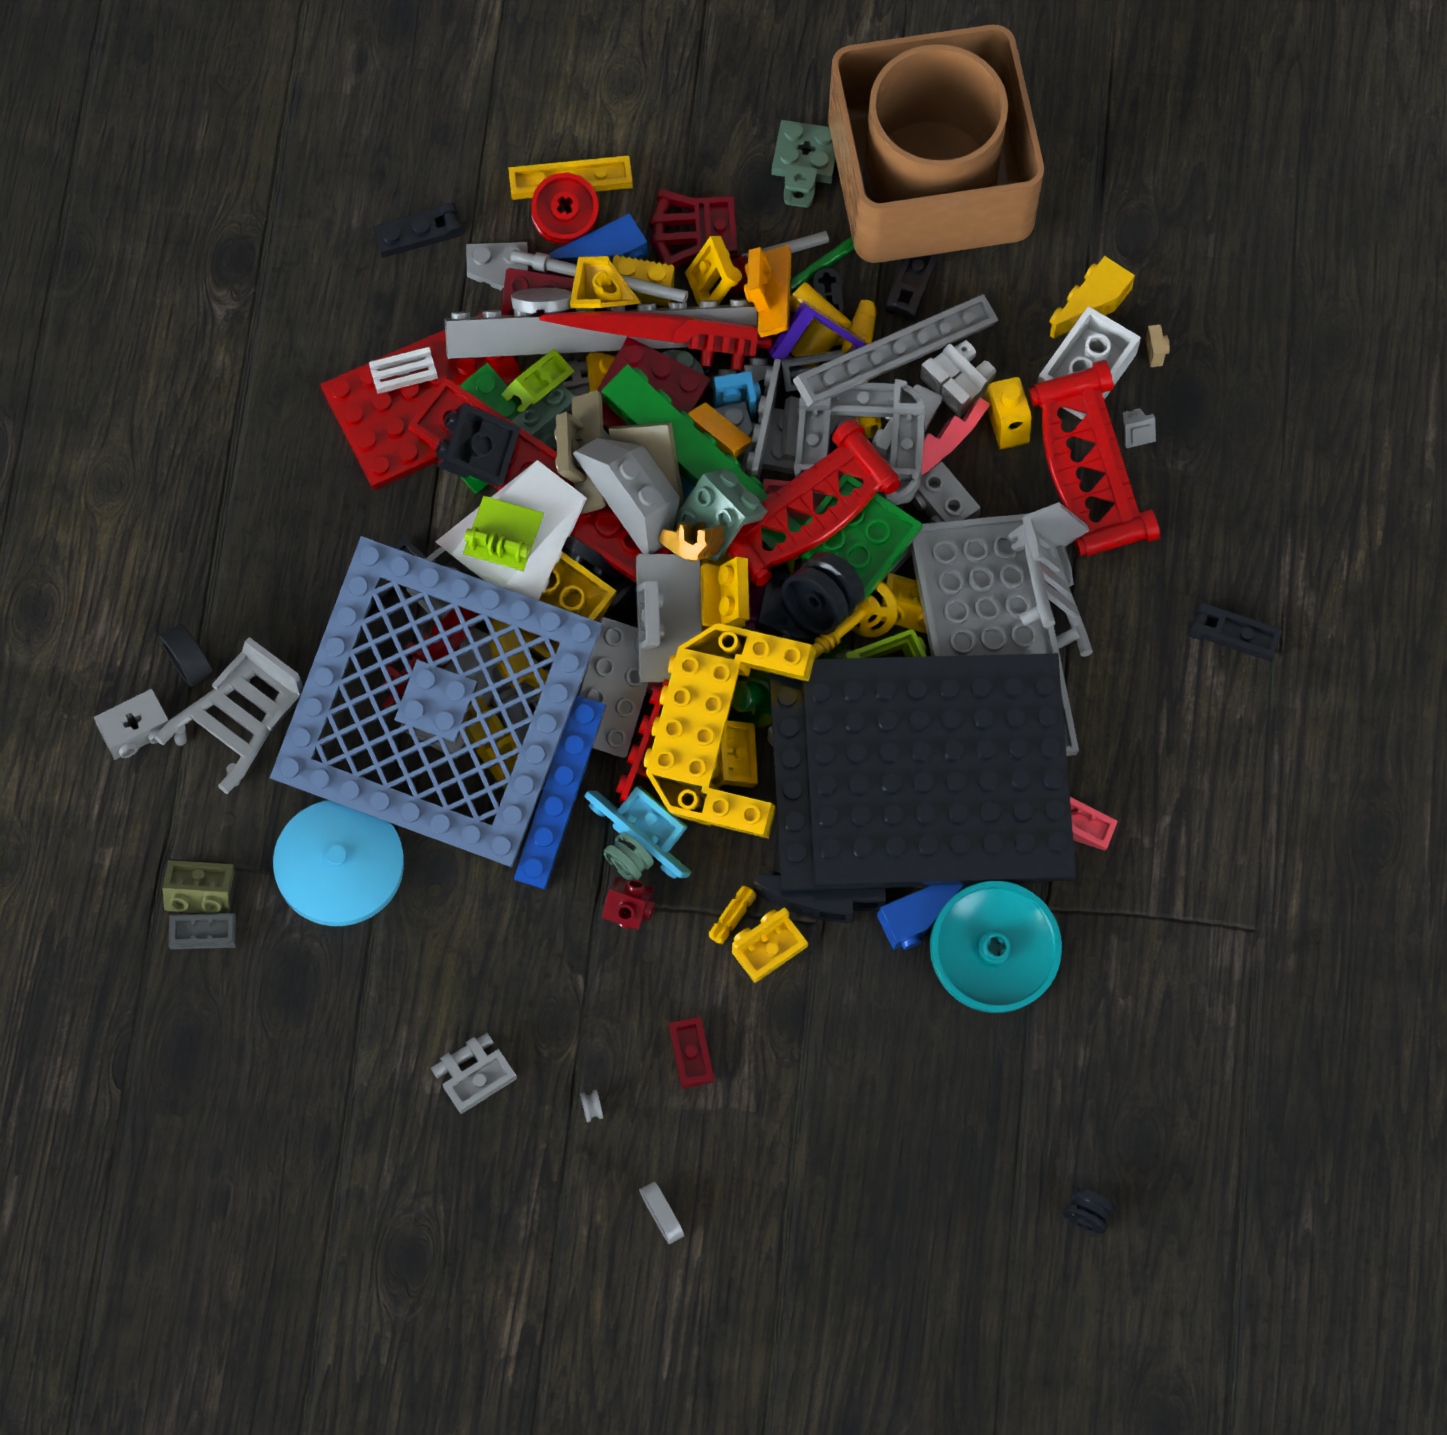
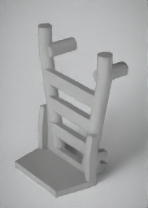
[1008,502,1093,657]
[154,637,303,794]

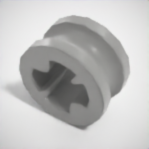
[580,1090,603,1122]

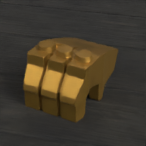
[658,521,725,562]

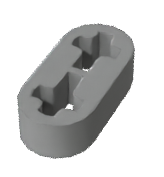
[639,1181,684,1245]

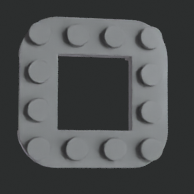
[794,379,926,506]

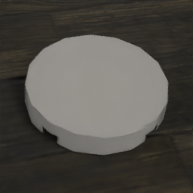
[511,287,572,314]

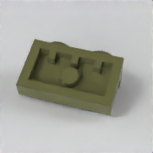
[162,860,234,914]

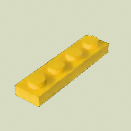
[508,155,633,200]

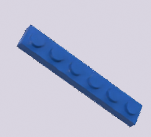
[514,695,606,890]

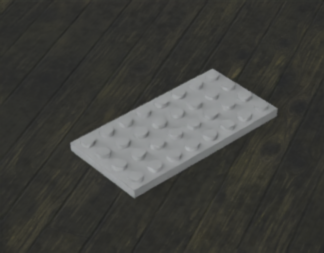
[910,513,1079,756]

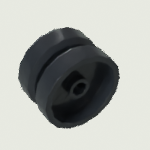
[782,551,865,635]

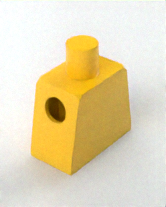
[984,377,1031,450]

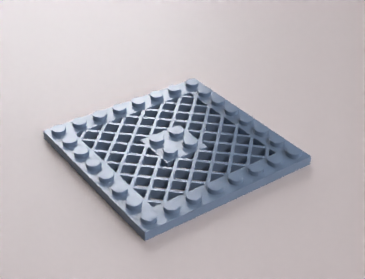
[270,536,603,868]

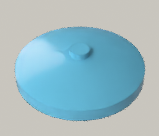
[273,800,404,926]

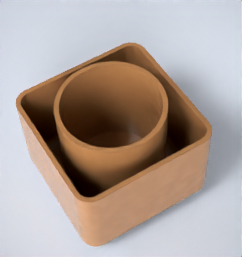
[828,25,1044,263]

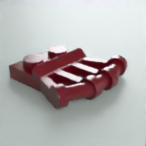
[649,190,737,270]

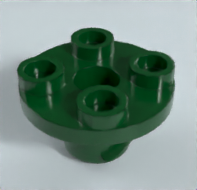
[731,668,772,727]

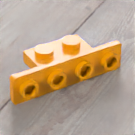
[744,245,791,337]

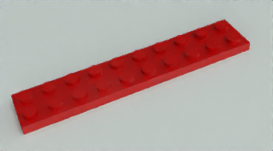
[408,377,675,583]

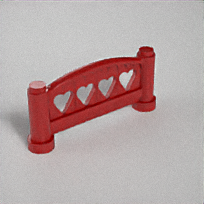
[1028,359,1160,557]
[726,419,901,586]

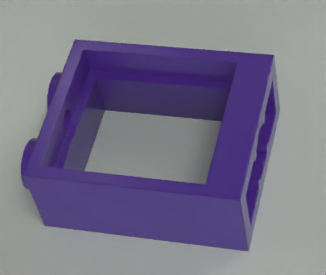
[769,300,867,370]

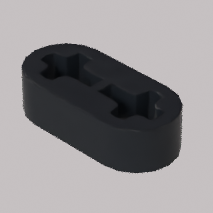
[813,268,844,314]

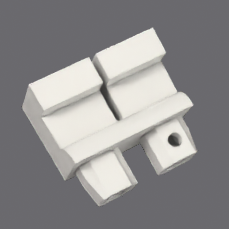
[920,340,996,417]

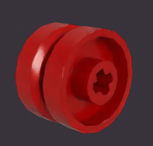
[531,172,599,246]

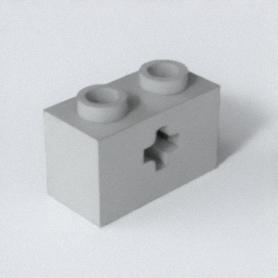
[94,689,169,760]

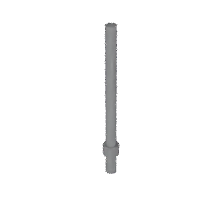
[511,250,688,303]

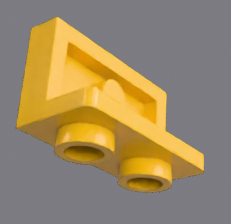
[732,907,808,983]

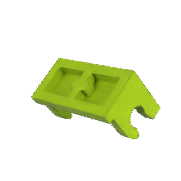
[501,348,575,411]

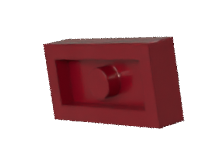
[668,1016,714,1089]

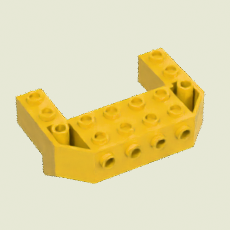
[644,623,817,839]

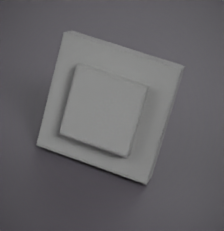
[1123,409,1156,448]

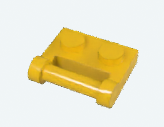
[685,236,742,306]

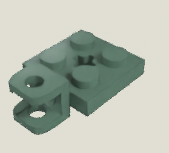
[771,120,836,208]

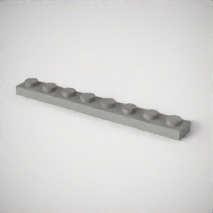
[793,294,999,407]

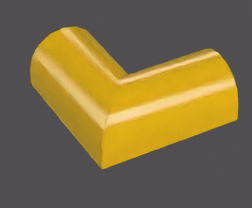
[790,282,853,367]

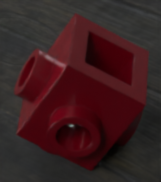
[601,876,656,930]

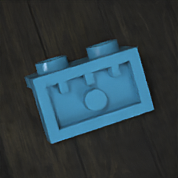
[713,371,761,423]

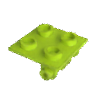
[463,496,544,572]

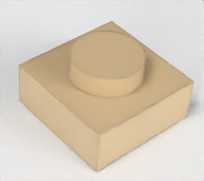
[1145,325,1170,367]

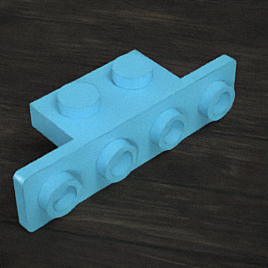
[584,786,692,879]

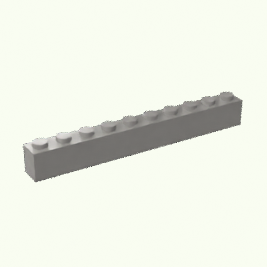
[445,299,757,359]

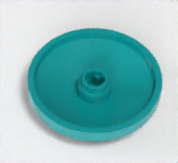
[930,881,1062,1013]

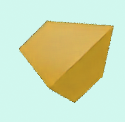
[570,256,642,309]

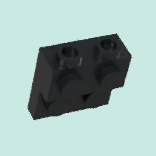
[435,403,521,488]

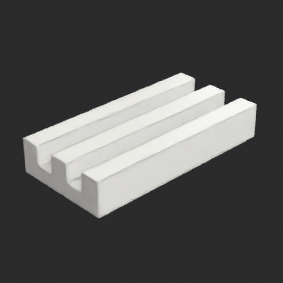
[369,347,438,394]

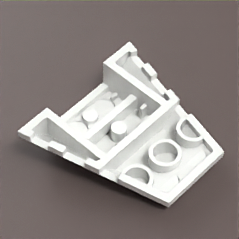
[435,460,587,600]

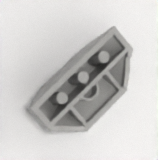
[573,438,680,554]

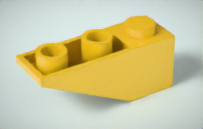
[1049,256,1135,339]

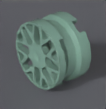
[603,832,654,880]

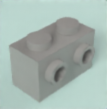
[911,462,981,523]

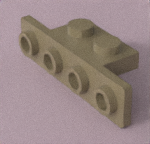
[554,390,606,514]

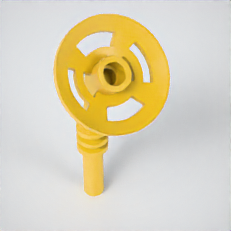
[812,581,898,659]

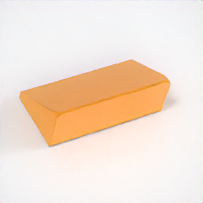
[688,402,752,459]

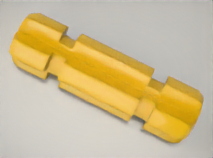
[709,886,756,945]

